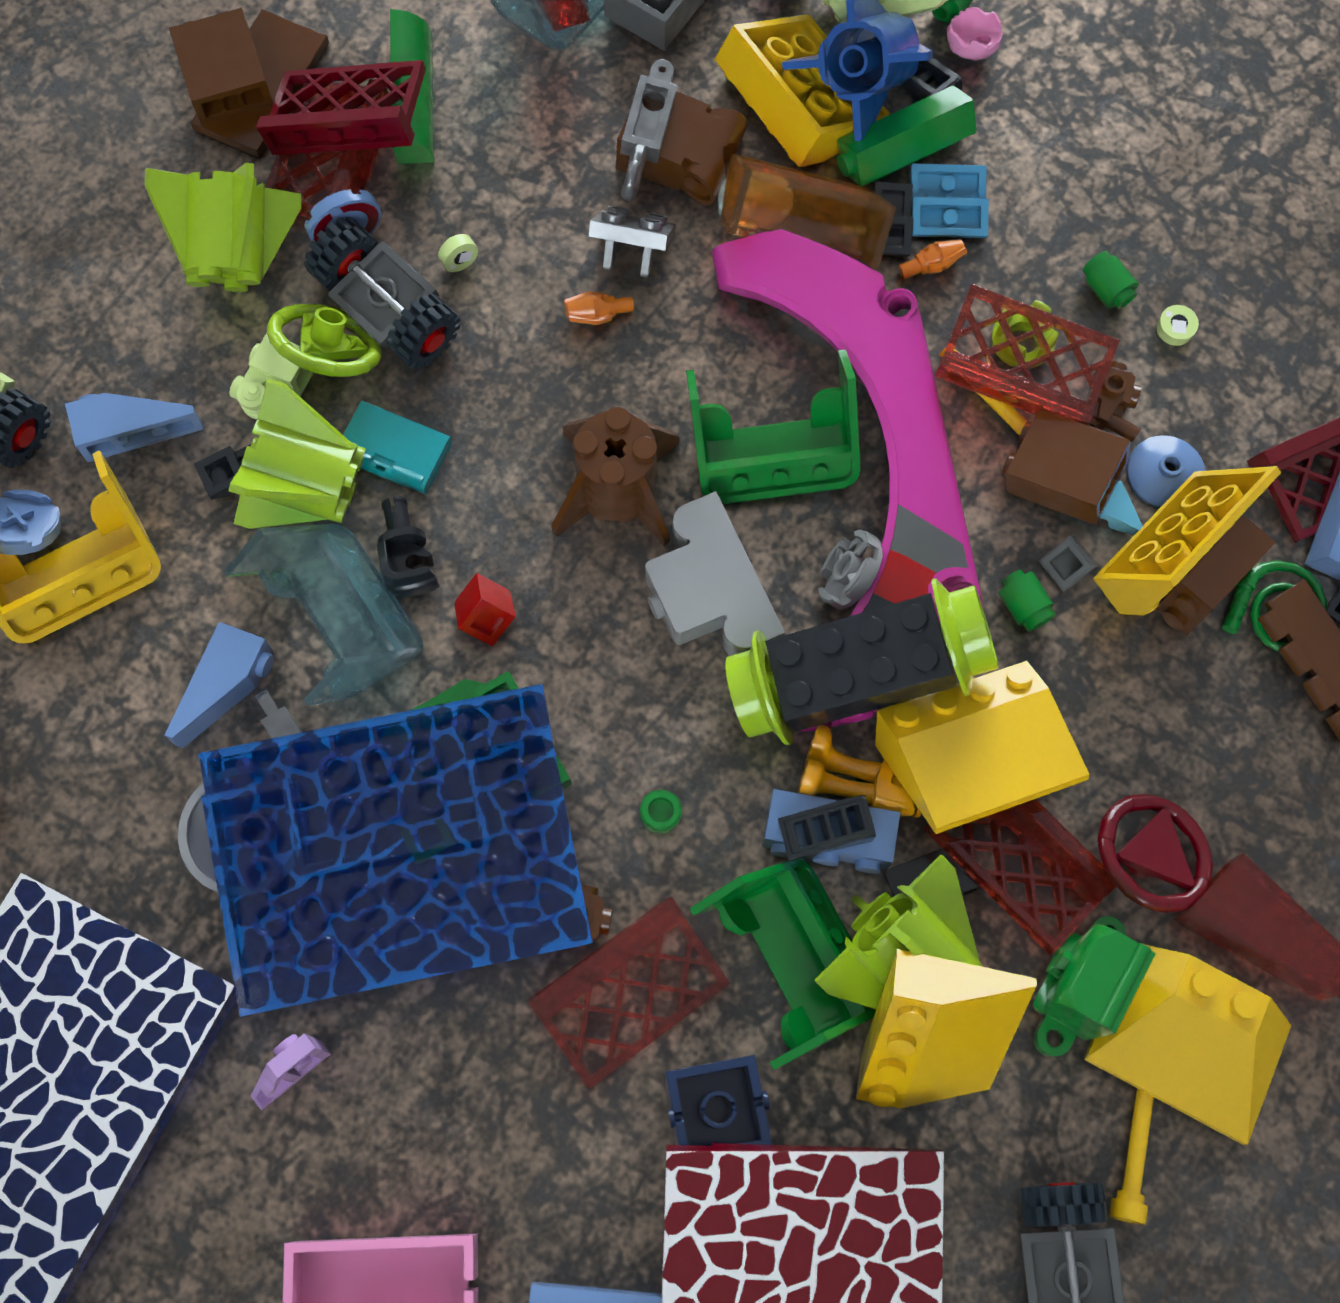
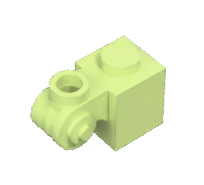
[229,333,313,419]

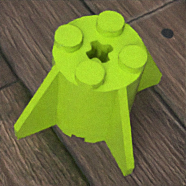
[144,162,301,292]
[228,379,366,529]
[815,854,983,1009]

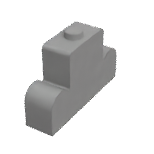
[645,491,785,656]

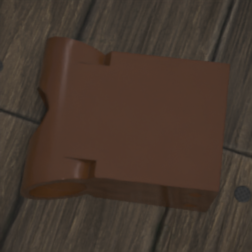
[616,91,748,205]

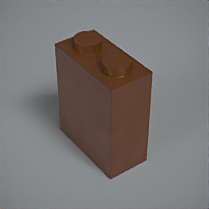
[169,8,273,124]
[1002,409,1130,525]
[1156,515,1276,635]

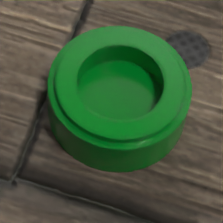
[640,789,682,834]

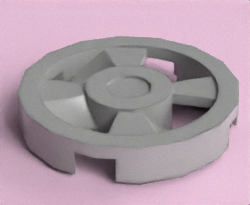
[819,530,883,610]

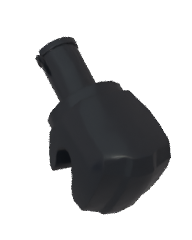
[377,496,440,597]

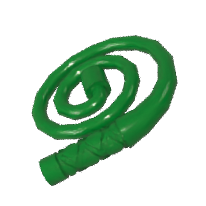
[1222,560,1327,651]

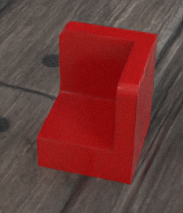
[454,573,516,646]

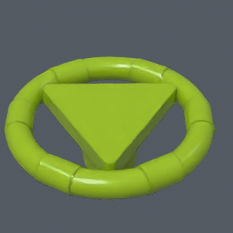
[267,304,382,377]

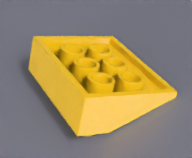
[714,14,890,167]
[1093,466,1281,616]
[875,661,1090,834]
[856,949,1037,1109]

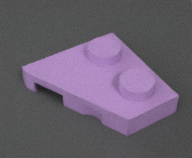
[251,1033,331,1110]

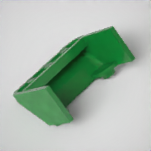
[686,349,861,504]
[689,859,876,1071]

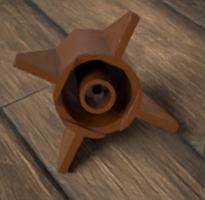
[551,407,680,546]

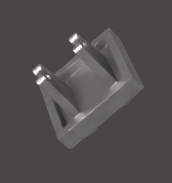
[588,206,676,278]

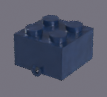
[663,1055,772,1146]

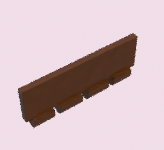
[1257,579,1340,740]

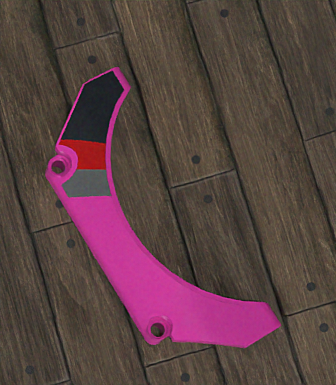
[712,229,984,732]

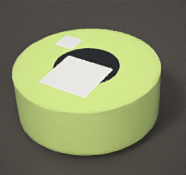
[438,234,478,272]
[1156,305,1199,346]

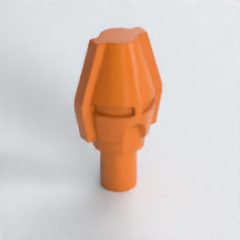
[898,239,967,279]
[564,291,634,325]

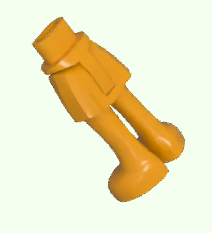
[797,725,921,818]

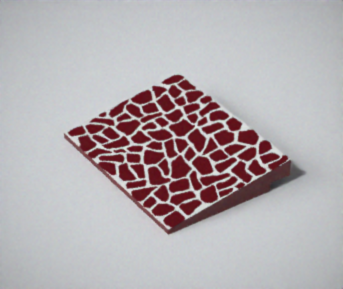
[661,1143,944,1303]

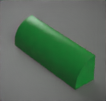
[390,9,434,164]

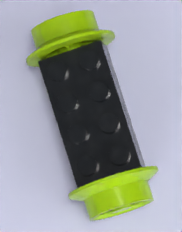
[725,578,999,745]

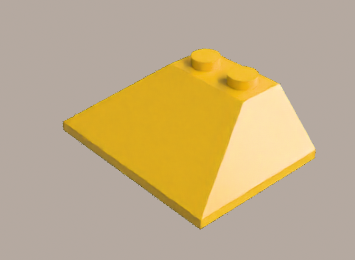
[1083,944,1292,1146]

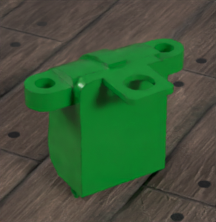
[1033,916,1156,1057]

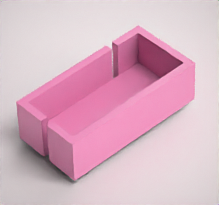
[283,1234,478,1303]

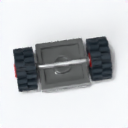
[304,217,461,370]
[1020,1182,1124,1303]

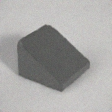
[1038,535,1100,592]

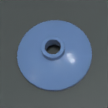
[1126,436,1206,509]

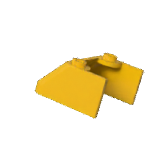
[0,450,161,644]

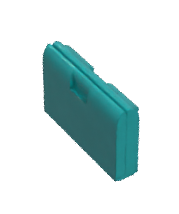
[343,400,452,495]

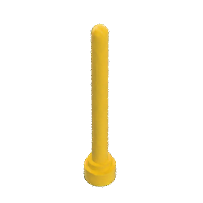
[1109,1088,1154,1225]

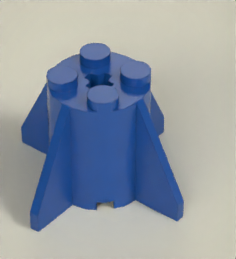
[782,0,933,141]

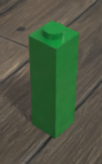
[837,85,977,187]

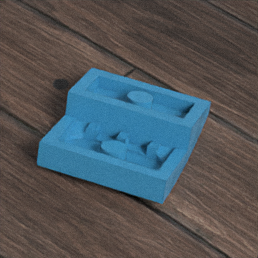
[909,164,989,238]

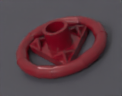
[1097,793,1213,913]

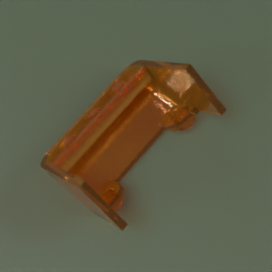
[720,154,897,270]

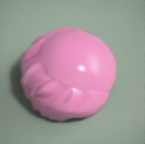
[947,7,1003,61]

